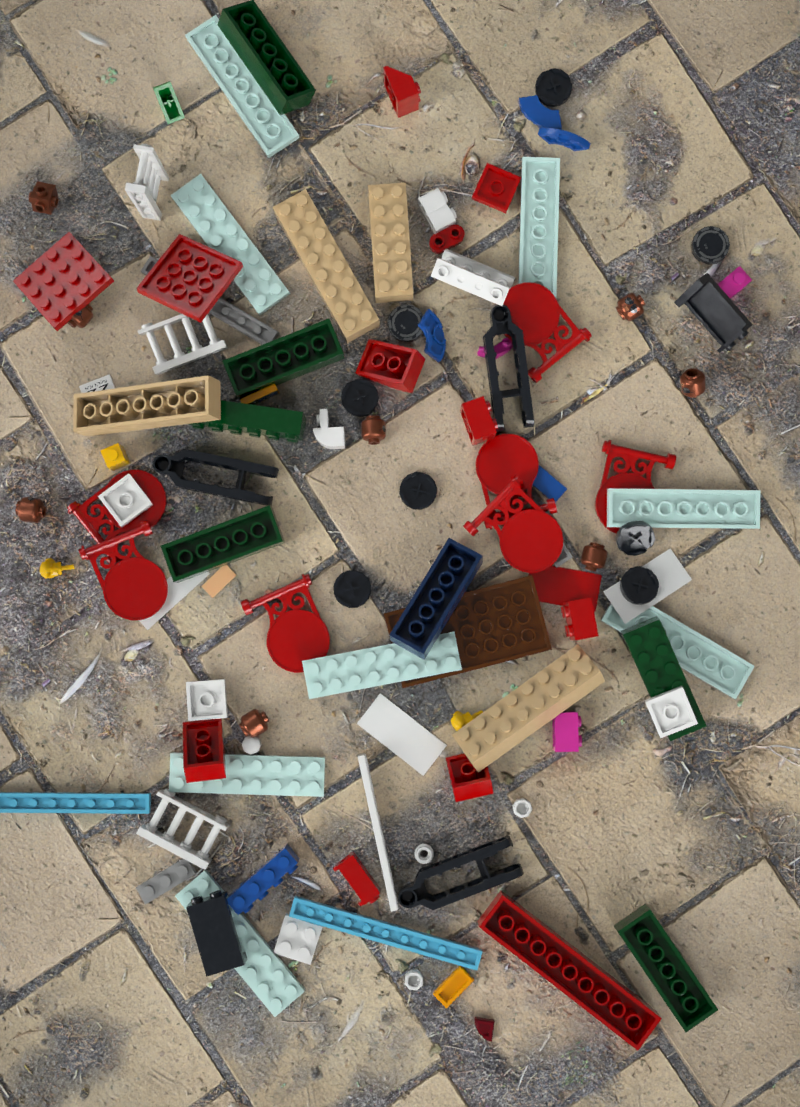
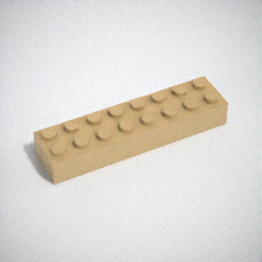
[273,189,380,343]
[73,375,221,437]
[452,645,605,772]

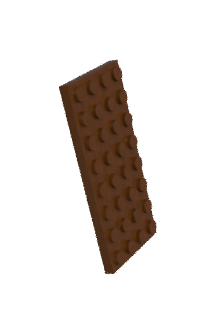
[384,575,552,688]

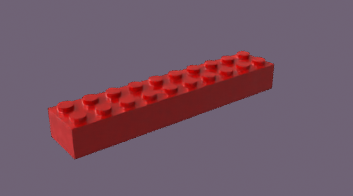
[477,890,662,1051]

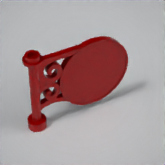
[503,282,592,383]
[476,434,558,530]
[595,440,676,534]
[67,470,167,564]
[463,475,563,573]
[78,520,168,621]
[240,574,330,673]

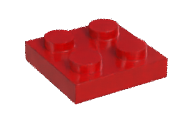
[472,163,521,214]

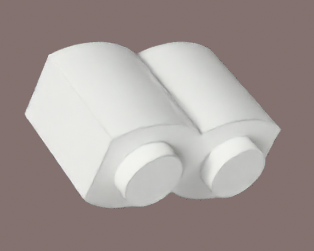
[418,188,457,234]

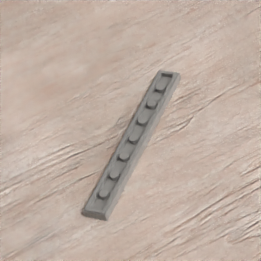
[141,256,279,345]

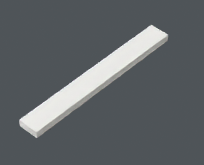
[358,753,399,912]

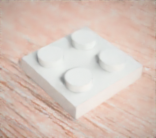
[98,473,153,527]
[186,679,228,721]
[644,686,698,738]
[273,913,322,965]

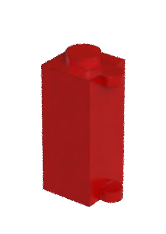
[333,851,381,907]

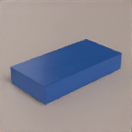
[532,465,567,503]

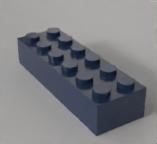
[389,538,483,660]

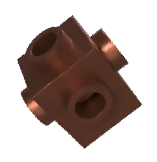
[29,181,59,215]

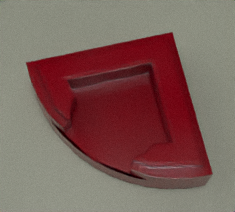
[475,1017,495,1042]

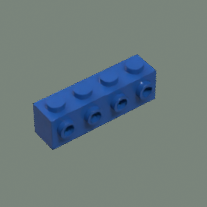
[227,844,300,915]

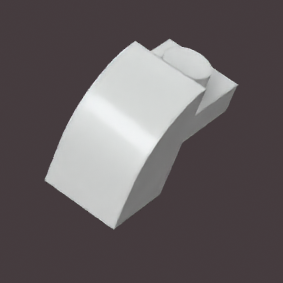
[313,409,345,449]

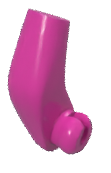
[477,337,513,359]

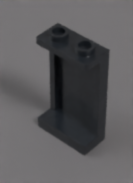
[674,273,753,353]
[186,890,247,977]

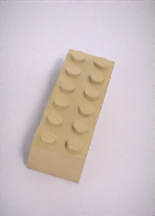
[368,183,413,303]

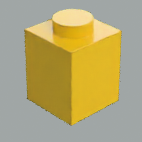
[100,443,131,471]

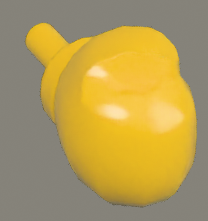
[39,558,75,578]
[450,710,483,731]

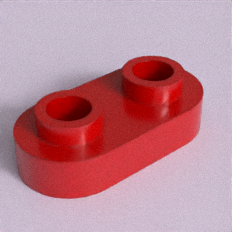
[429,225,465,254]

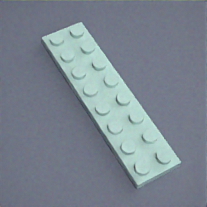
[185,15,299,158]
[518,157,560,298]
[171,174,290,316]
[607,488,761,529]
[600,603,755,699]
[302,632,462,699]
[169,752,325,797]
[175,870,305,1017]

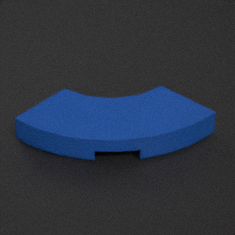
[518,95,562,130]
[538,128,591,151]
[418,309,446,363]

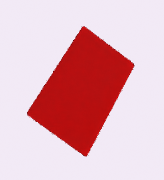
[528,566,602,612]

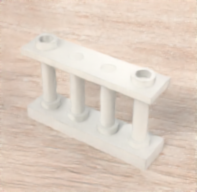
[125,143,169,221]
[431,249,515,306]
[138,314,228,375]
[136,788,230,870]

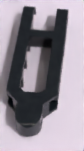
[483,305,534,432]
[153,449,279,506]
[398,836,524,910]

